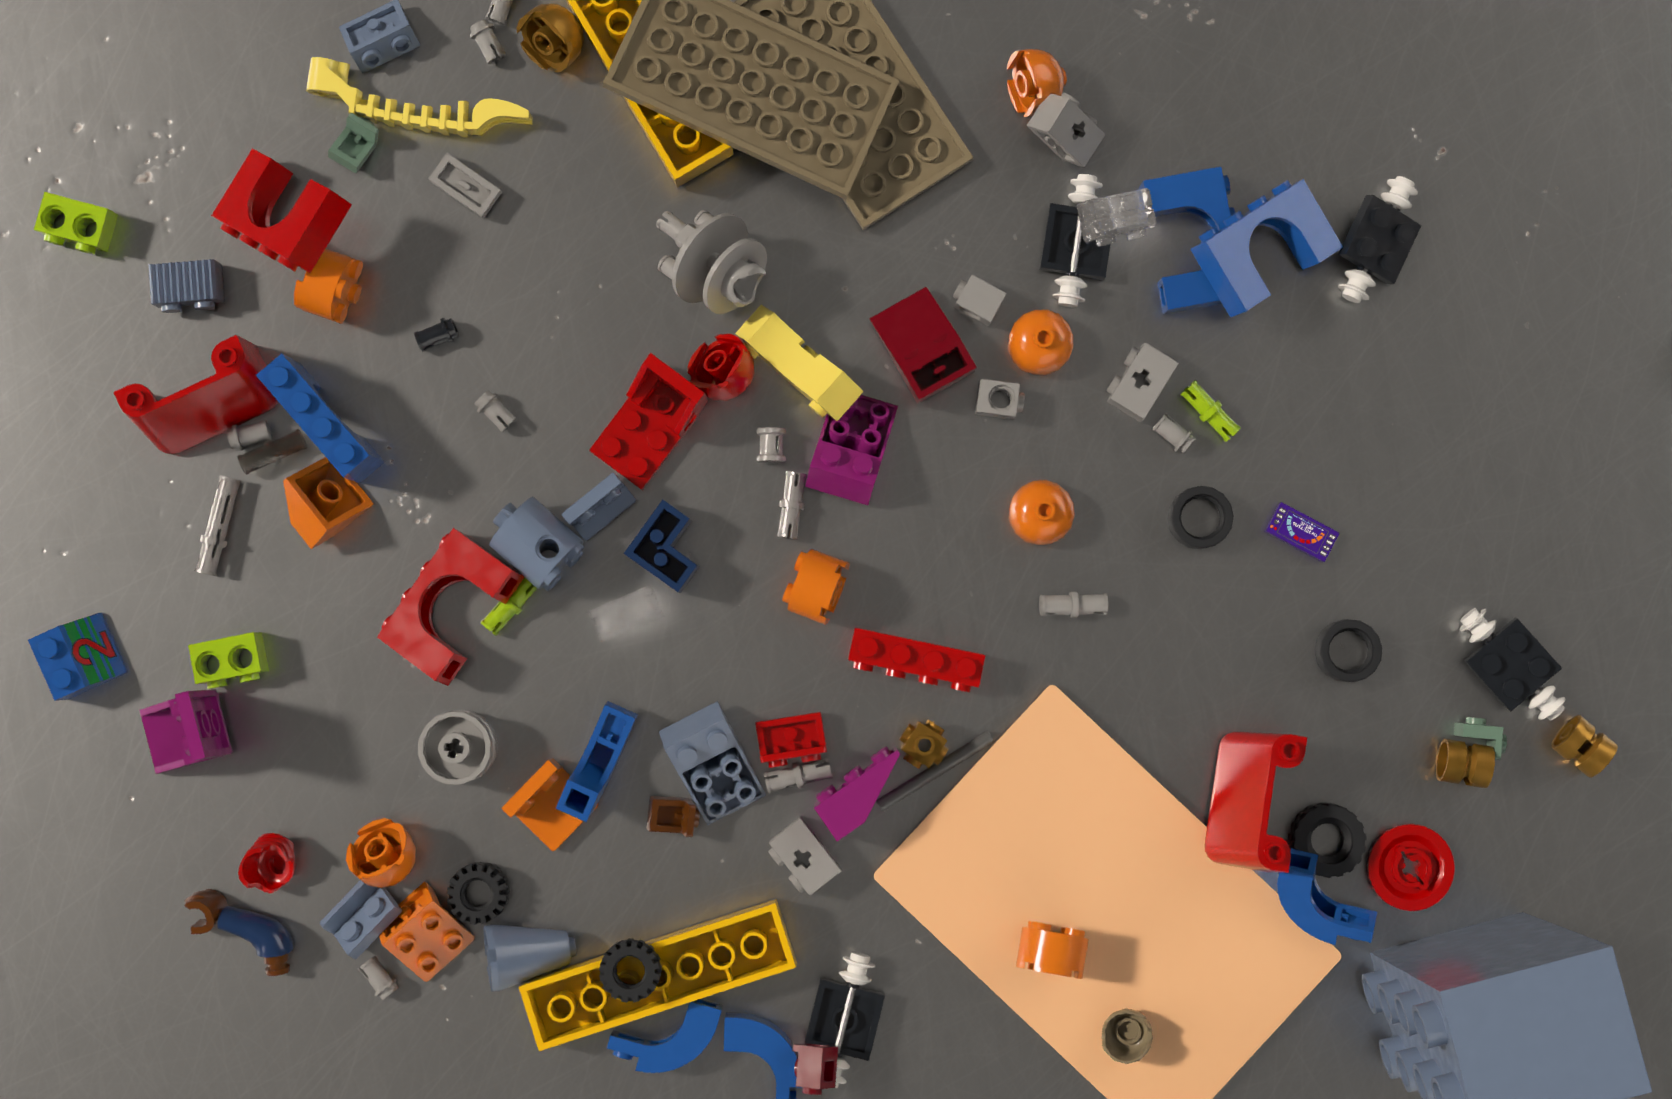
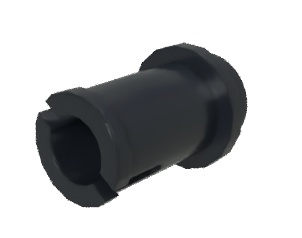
[414,318,459,352]

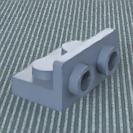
[339,0,420,73]
[561,472,636,541]
[320,880,402,960]

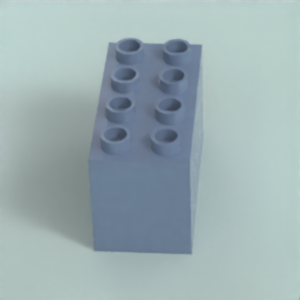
[1362,912,1652,1099]

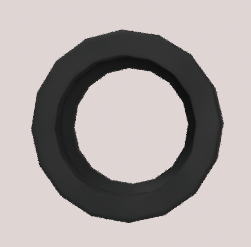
[1168,486,1234,549]
[1315,619,1382,682]

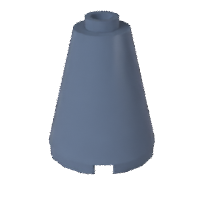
[484,924,576,992]

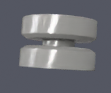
[418,710,498,785]

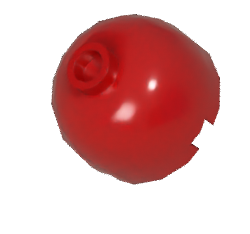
[687,334,755,401]

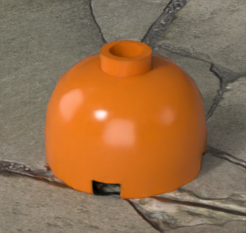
[1007,49,1067,117]
[1008,310,1073,375]
[1009,480,1075,545]
[346,818,416,888]

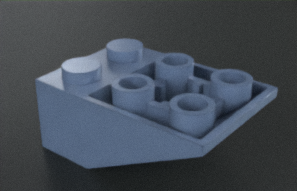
[659,701,766,825]

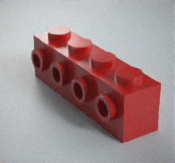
[848,628,986,693]

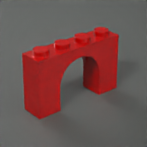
[211,148,352,273]
[377,528,524,686]

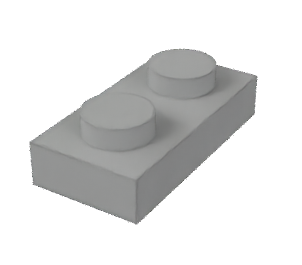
[428,153,502,219]

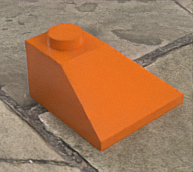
[283,457,374,549]

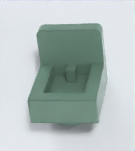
[328,113,379,173]
[1454,717,1507,760]

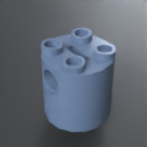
[489,496,584,592]

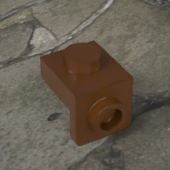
[646,796,700,837]

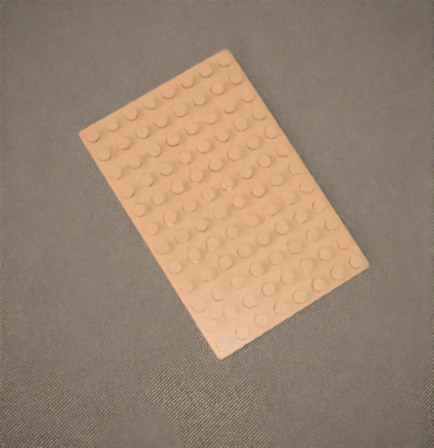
[874,685,1342,1099]

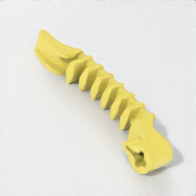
[306,57,533,138]

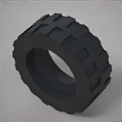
[1288,803,1367,878]

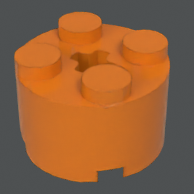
[294,249,363,324]
[782,549,850,625]
[1016,921,1089,979]

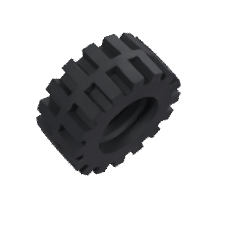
[599,938,662,1003]

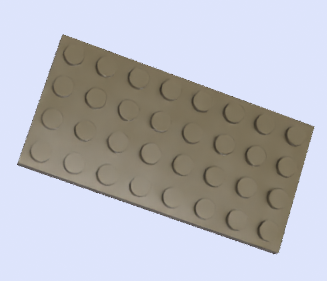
[602,0,899,200]
[734,0,974,230]

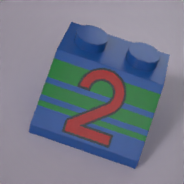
[28,613,128,701]

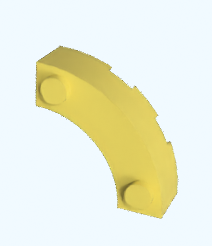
[735,305,864,421]

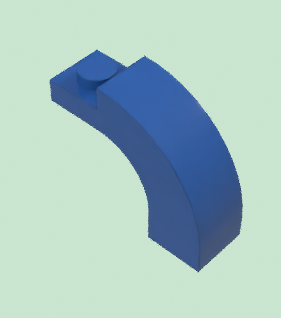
[556,701,638,822]
[1277,849,1377,945]
[607,999,723,1073]
[724,1012,802,1099]

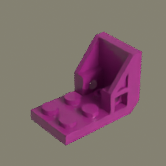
[139,689,233,774]

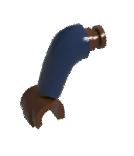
[184,889,294,976]

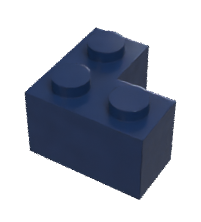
[624,499,700,593]

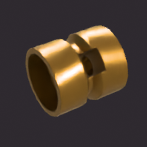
[1551,715,1618,778]
[1436,739,1495,788]

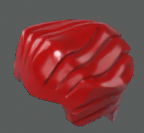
[238,833,296,893]

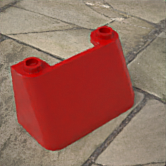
[113,335,278,455]
[1204,732,1308,873]

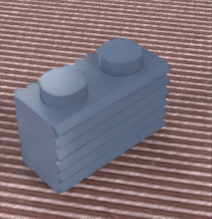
[148,259,225,313]

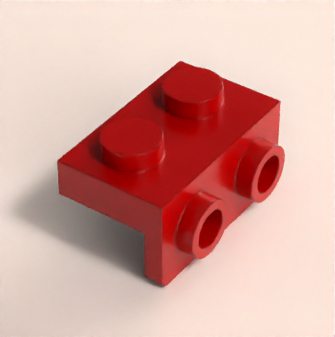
[755,712,827,768]

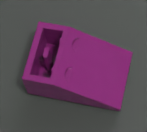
[805,395,898,505]
[814,746,900,841]

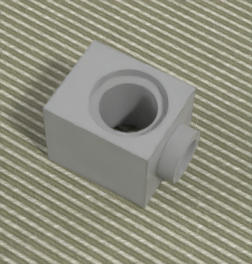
[953,275,1007,327]
[975,379,1025,420]

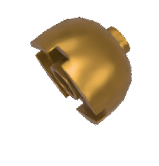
[517,4,584,72]

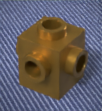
[899,720,949,769]

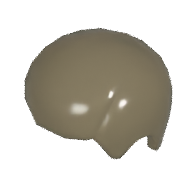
[1102,1008,1153,1064]

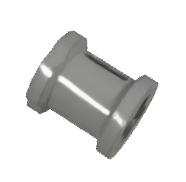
[757,427,786,463]

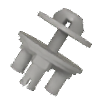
[656,210,767,314]

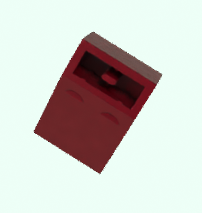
[869,287,977,404]

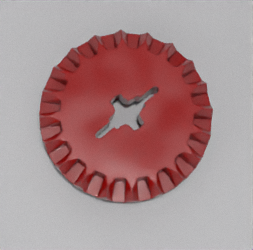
[1367,824,1455,911]

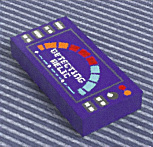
[1264,502,1340,562]

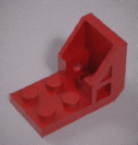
[589,353,708,491]

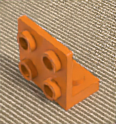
[501,758,599,851]
[379,881,475,982]

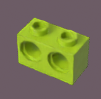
[34,192,118,255]
[188,632,269,689]

